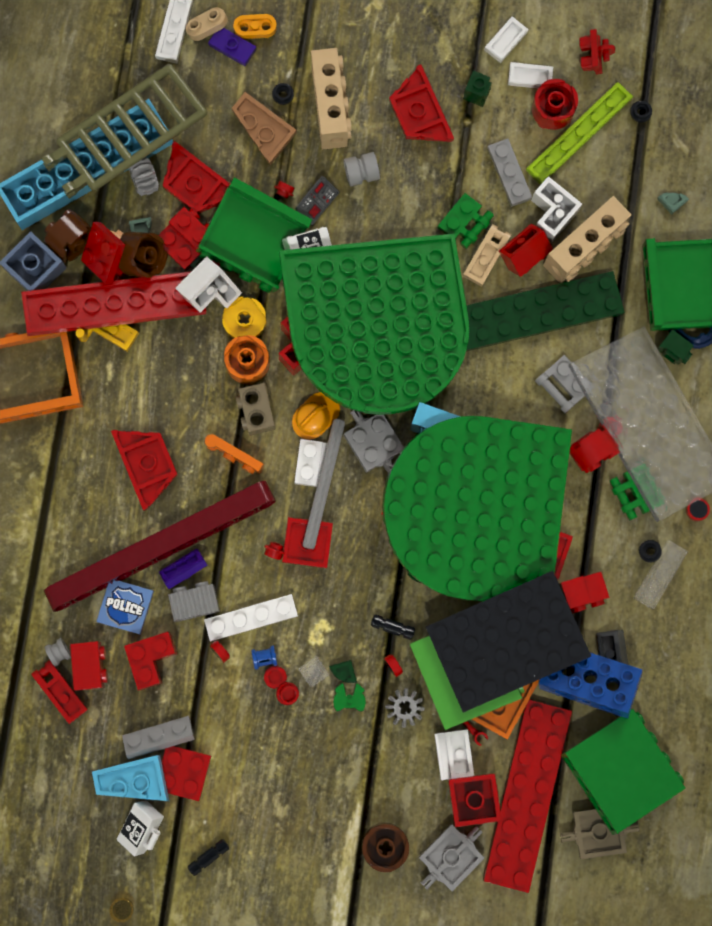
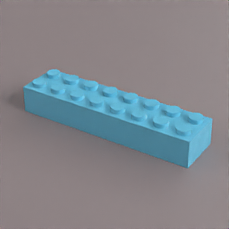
[0,99,173,230]

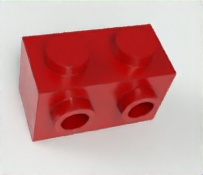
[498,224,553,277]
[70,641,108,691]

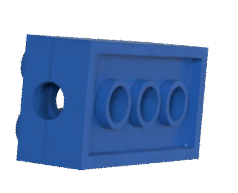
[539,653,642,719]

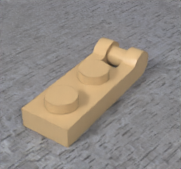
[463,224,512,287]

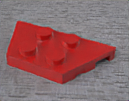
[389,64,454,142]
[163,141,229,214]
[111,430,178,511]

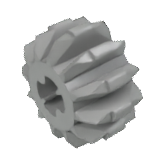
[129,157,159,196]
[385,688,425,728]

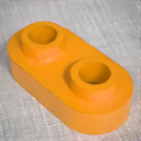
[233,14,277,39]

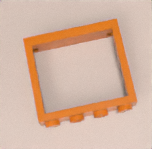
[0,331,83,424]

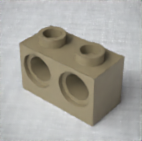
[235,383,276,436]

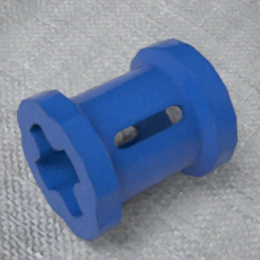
[251,645,278,670]

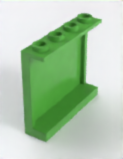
[410,636,525,730]

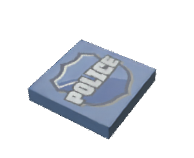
[96,579,154,635]

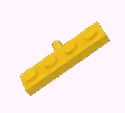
[76,324,139,352]

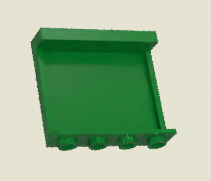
[196,177,313,293]
[642,238,712,331]
[561,709,686,835]

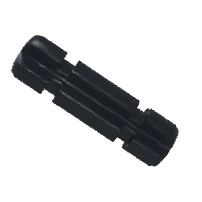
[371,614,415,640]
[188,839,229,876]

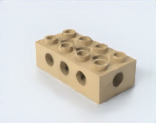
[311,48,352,150]
[543,196,632,283]

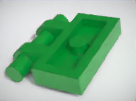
[437,193,494,249]
[609,464,665,521]

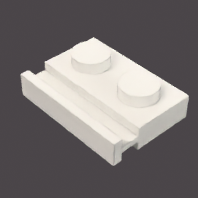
[294,439,328,487]
[434,729,474,780]

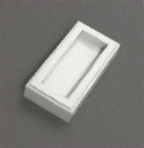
[484,17,529,63]
[508,62,553,89]

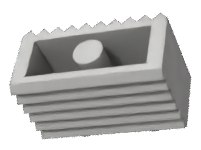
[168,581,220,622]

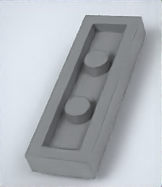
[487,139,532,207]
[122,716,195,759]

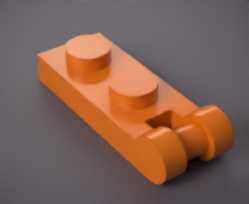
[205,434,264,475]

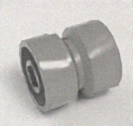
[343,152,380,187]

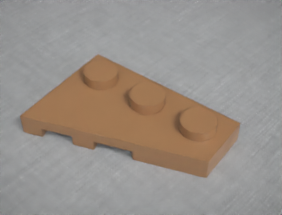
[232,92,297,165]

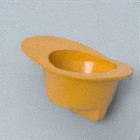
[292,392,340,440]

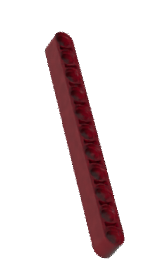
[44,481,276,612]

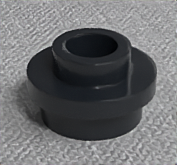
[272,83,294,105]
[630,101,652,123]
[639,540,662,563]

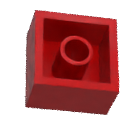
[448,773,502,827]

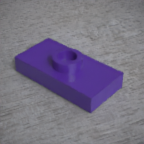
[208,28,256,67]
[159,549,208,589]

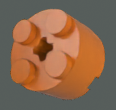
[224,335,270,385]

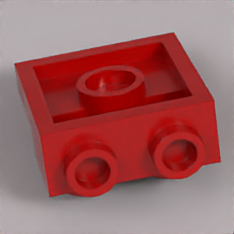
[159,207,209,272]

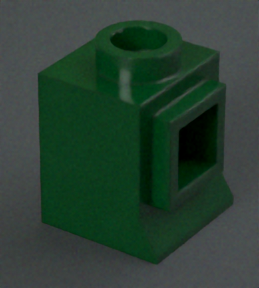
[463,70,492,107]
[655,330,694,365]

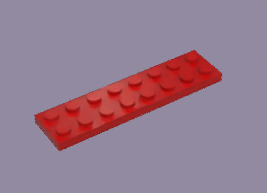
[21,271,206,336]
[483,700,572,893]

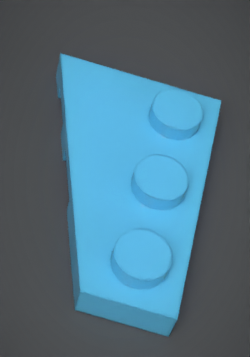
[92,755,169,801]

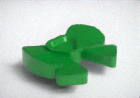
[333,684,366,712]

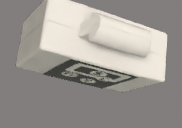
[282,227,332,250]
[117,800,164,856]

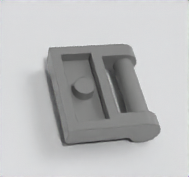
[535,355,594,413]

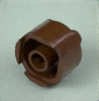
[44,209,91,263]
[119,232,167,278]
[362,822,409,872]

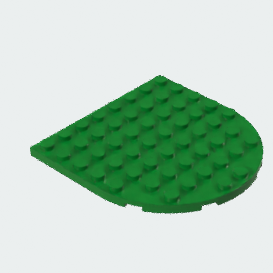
[279,234,469,415]
[382,416,572,602]

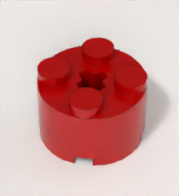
[532,79,578,130]
[569,424,620,473]

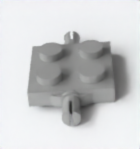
[343,410,404,474]
[419,824,484,891]

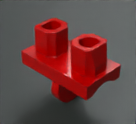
[579,29,615,75]

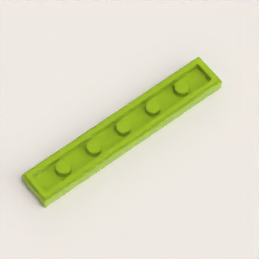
[526,82,633,185]

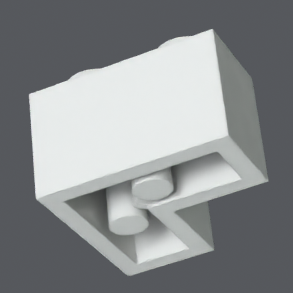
[531,176,582,244]
[175,256,242,313]

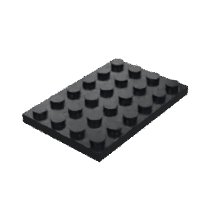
[426,571,592,713]

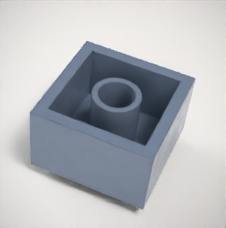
[0,231,66,291]

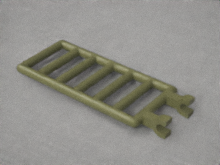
[41,64,207,199]

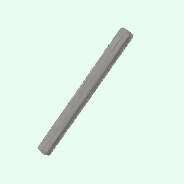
[303,419,345,549]

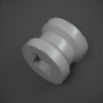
[44,638,71,666]

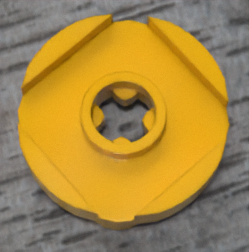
[222,297,267,339]

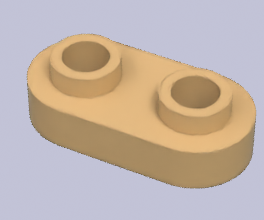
[186,7,228,41]

